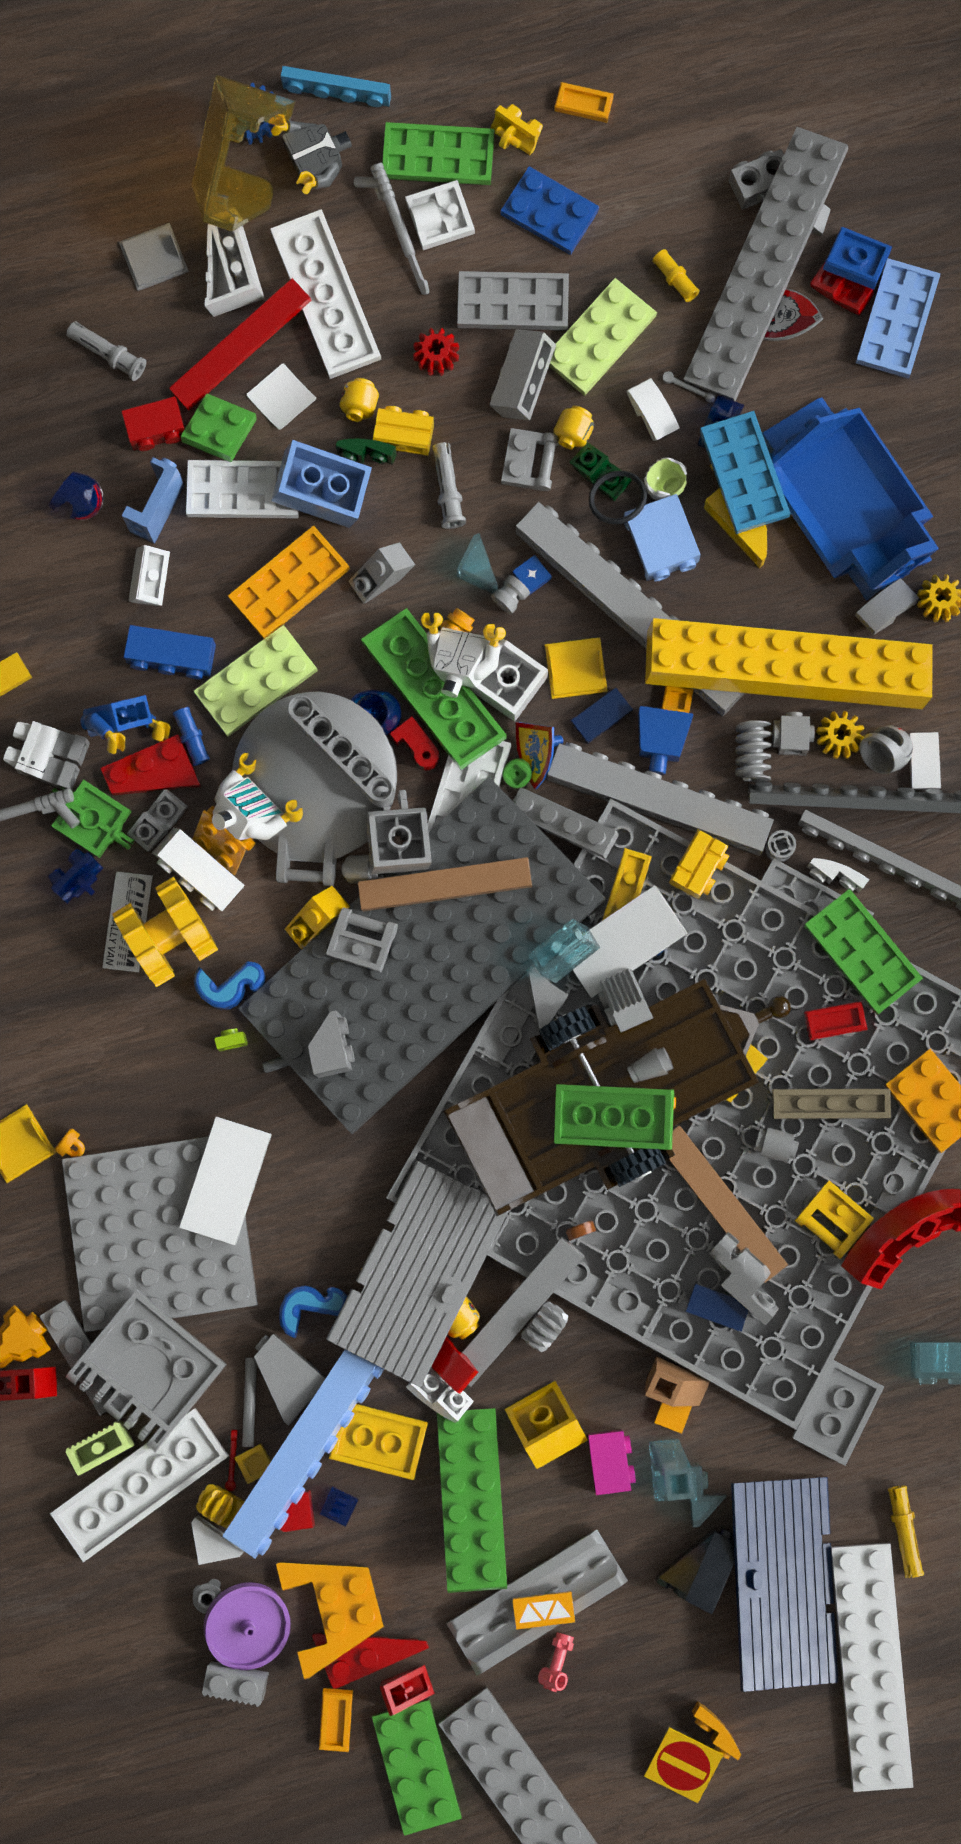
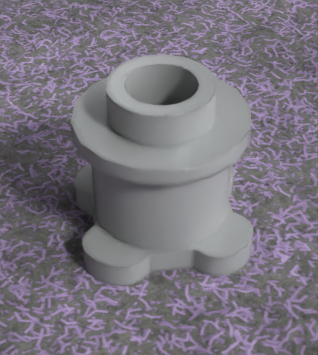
[193,1579,221,1614]

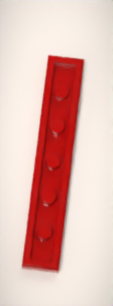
[169,278,312,411]

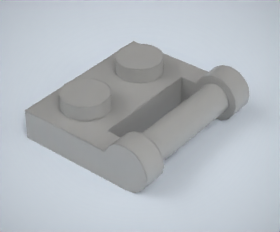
[501,428,559,491]
[326,907,398,973]

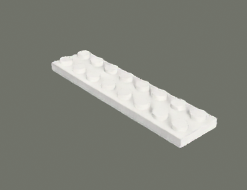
[831,1542,913,1792]

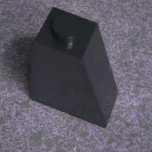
[655,1528,735,1614]

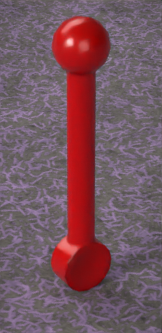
[225,1429,238,1492]

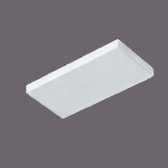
[560,885,688,998]
[179,1117,272,1245]

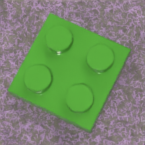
[181,394,257,462]

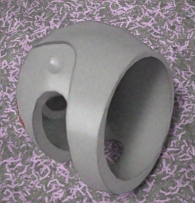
[860,725,913,774]

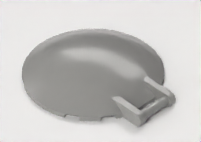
[232,692,397,886]

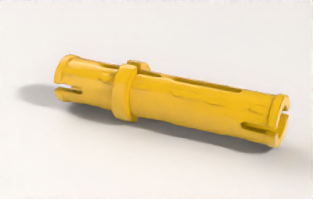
[888,1485,924,1578]

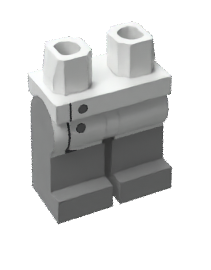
[3,721,90,790]

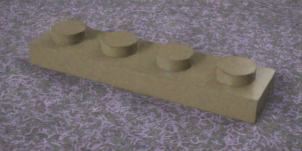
[772,1089,891,1119]

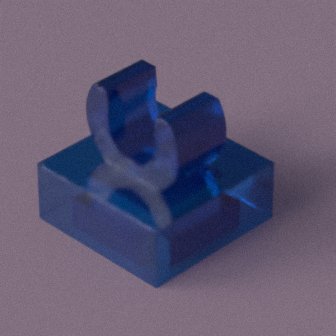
[320,1486,359,1527]

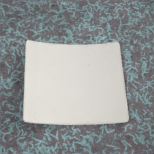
[247,364,316,430]

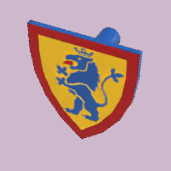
[515,722,563,789]

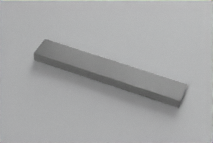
[462,1237,584,1387]

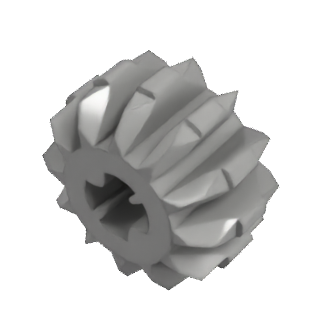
[521,1301,568,1352]

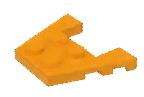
[276,1563,384,1679]

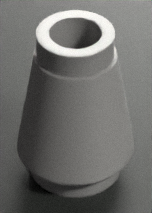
[627,1047,673,1083]

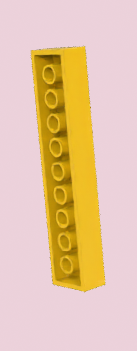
[645,618,932,709]

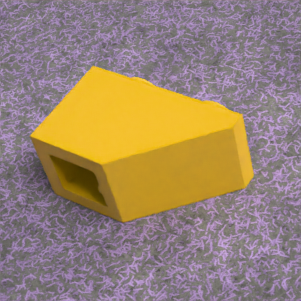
[284,886,350,950]

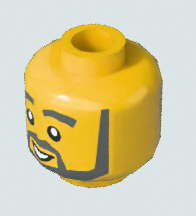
[554,406,595,450]

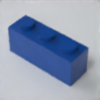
[124,625,216,679]

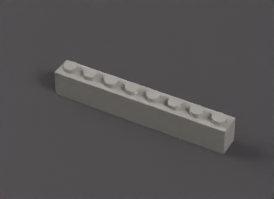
[547,742,774,856]

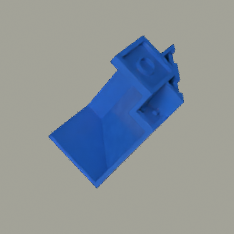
[762,398,939,601]

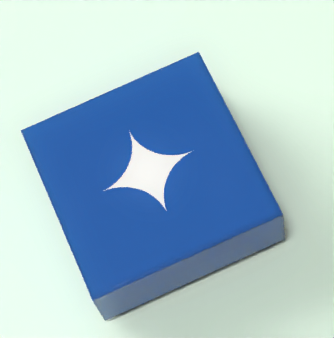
[513,555,552,595]

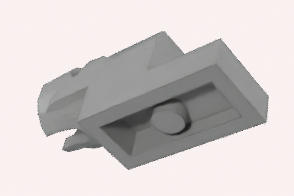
[709,1232,779,1325]

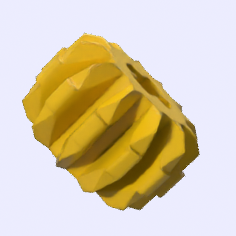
[917,574,961,622]
[816,711,864,759]
[196,1484,244,1529]

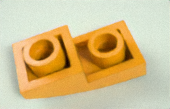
[692,1701,741,1760]

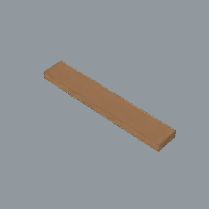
[358,857,532,912]
[668,1125,788,1283]

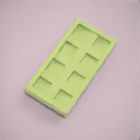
[549,278,657,396]
[194,625,318,737]

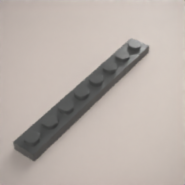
[748,781,961,813]

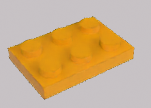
[884,1048,961,1153]

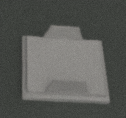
[119,223,189,291]

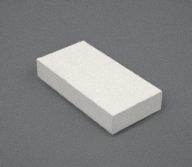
[909,732,941,790]

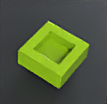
[215,1028,248,1052]

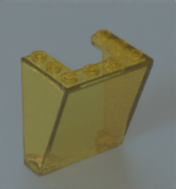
[192,75,295,231]

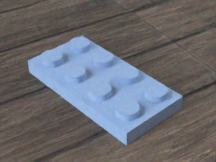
[856,259,940,379]

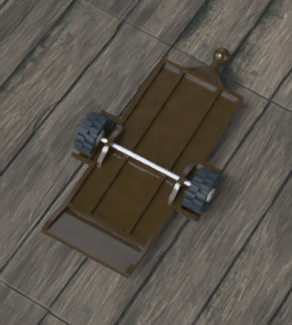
[444,979,791,1216]

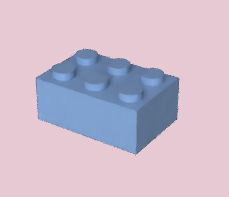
[271,440,372,528]

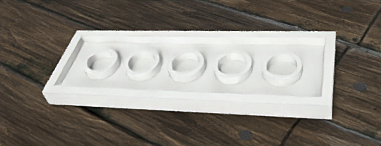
[271,209,381,379]
[50,1408,229,1562]

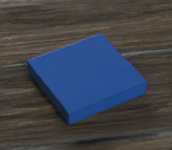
[823,227,892,290]

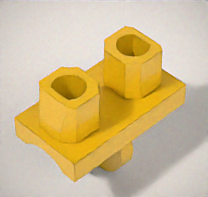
[490,104,543,155]

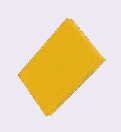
[329,1404,428,1480]

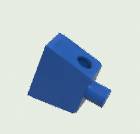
[638,706,693,775]

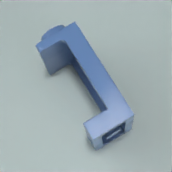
[122,457,184,544]

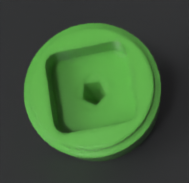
[503,758,532,788]

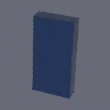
[571,688,633,744]
[685,1284,749,1332]

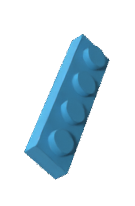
[281,66,391,107]

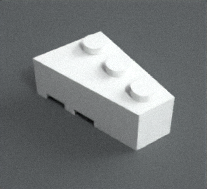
[205,212,265,317]
[152,827,245,911]

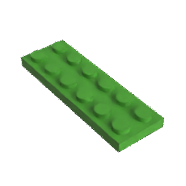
[361,608,506,770]
[437,1408,507,1593]

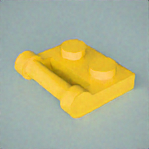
[795,1180,874,1259]

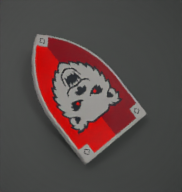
[763,289,823,341]

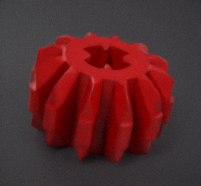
[413,328,459,376]

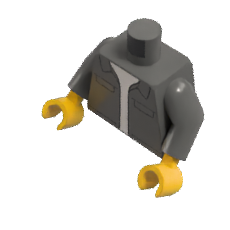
[268,113,352,194]

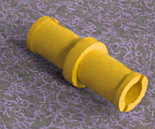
[652,249,700,302]

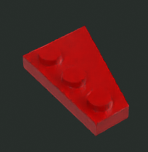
[101,735,201,795]

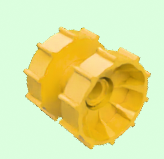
[112,876,218,987]

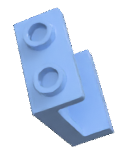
[624,494,701,581]

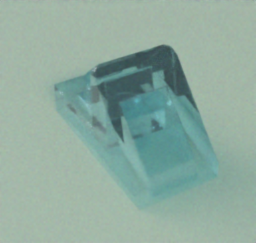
[688,1464,727,1527]

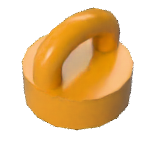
[55,1129,85,1157]

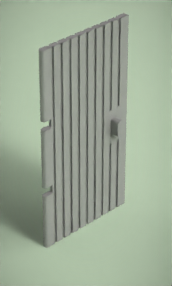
[326,1161,509,1388]

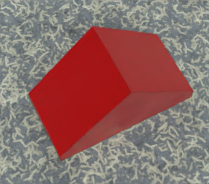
[380,1665,435,1716]

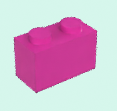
[588,1429,636,1495]

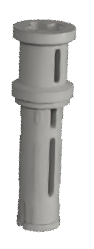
[66,321,147,381]
[432,442,466,529]

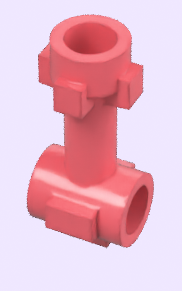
[538,1632,574,1692]

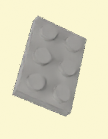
[791,1360,884,1466]

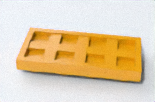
[228,525,350,639]

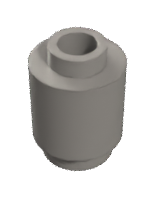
[342,855,384,884]
[754,1127,799,1163]

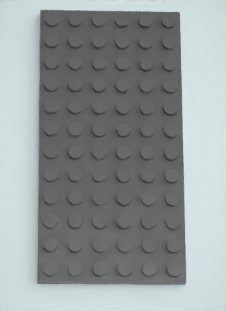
[238,777,606,1134]

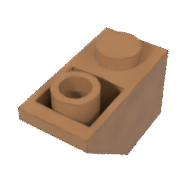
[645,1357,710,1407]

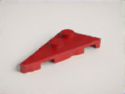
[312,1633,429,1689]

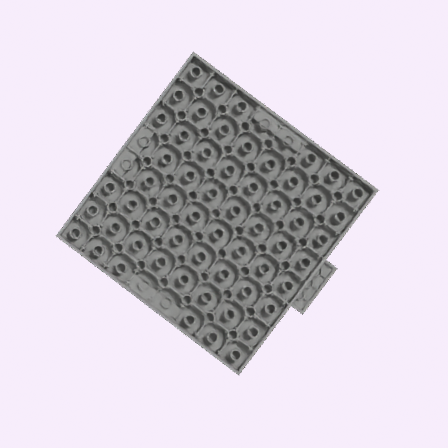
[386,799,961,1429]

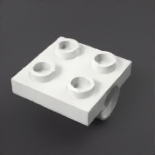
[405,180,475,250]

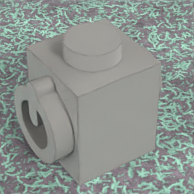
[772,712,815,756]

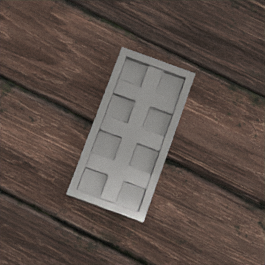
[457,271,569,330]

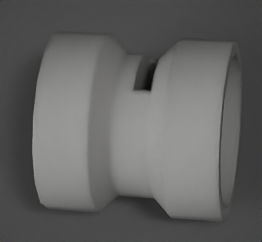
[491,575,530,614]
[765,830,796,862]

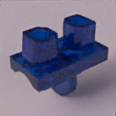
[48,849,103,903]

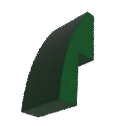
[336,438,397,465]
[569,442,632,502]

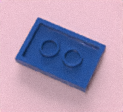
[501,166,599,255]

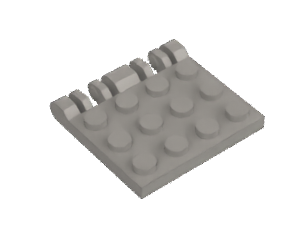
[66,1290,227,1452]

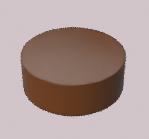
[565,1220,596,1241]

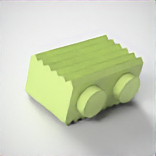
[66,1420,135,1475]

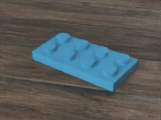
[700,411,790,534]

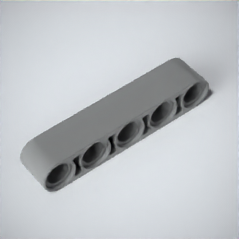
[288,695,395,808]

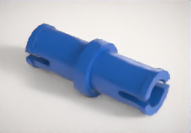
[173,707,210,766]

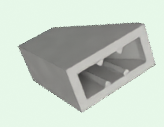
[254,1334,326,1426]

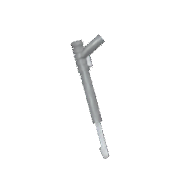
[354,163,429,295]
[0,788,80,829]

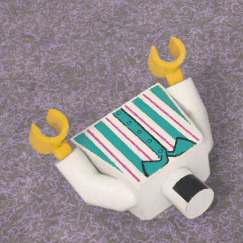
[212,753,303,840]

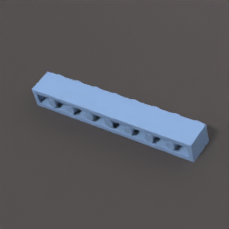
[222,1349,384,1559]

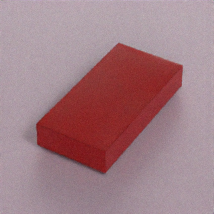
[804,1001,868,1041]

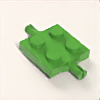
[52,780,134,858]

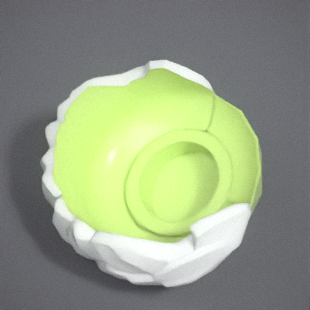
[644,457,687,500]

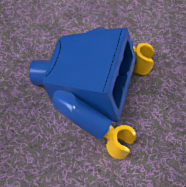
[80,695,170,754]

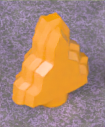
[0,1305,51,1368]

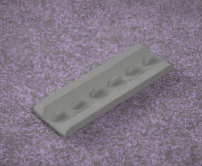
[446,1529,628,1675]

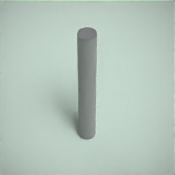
[242,1358,257,1447]

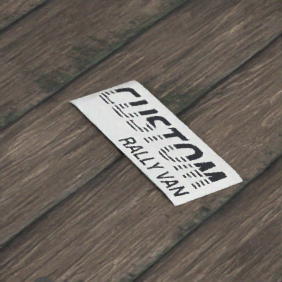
[103,872,153,972]

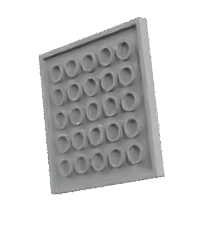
[62,1137,258,1332]

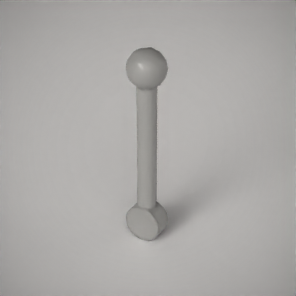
[663,371,716,403]

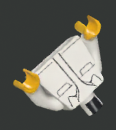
[421,613,506,698]

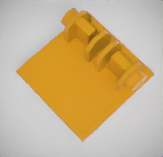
[192,806,255,875]

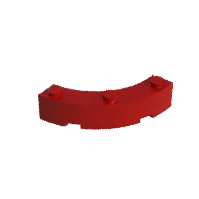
[841,1189,961,1289]

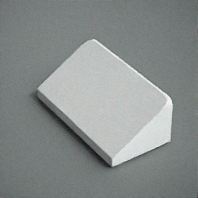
[129,545,170,606]

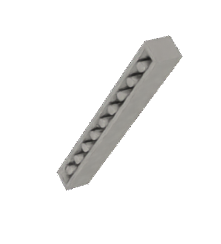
[516,502,745,717]

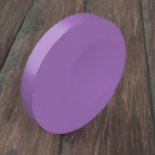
[203,1582,290,1670]

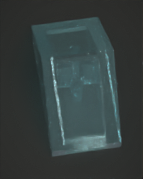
[457,533,498,594]

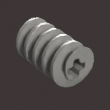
[735,720,772,782]

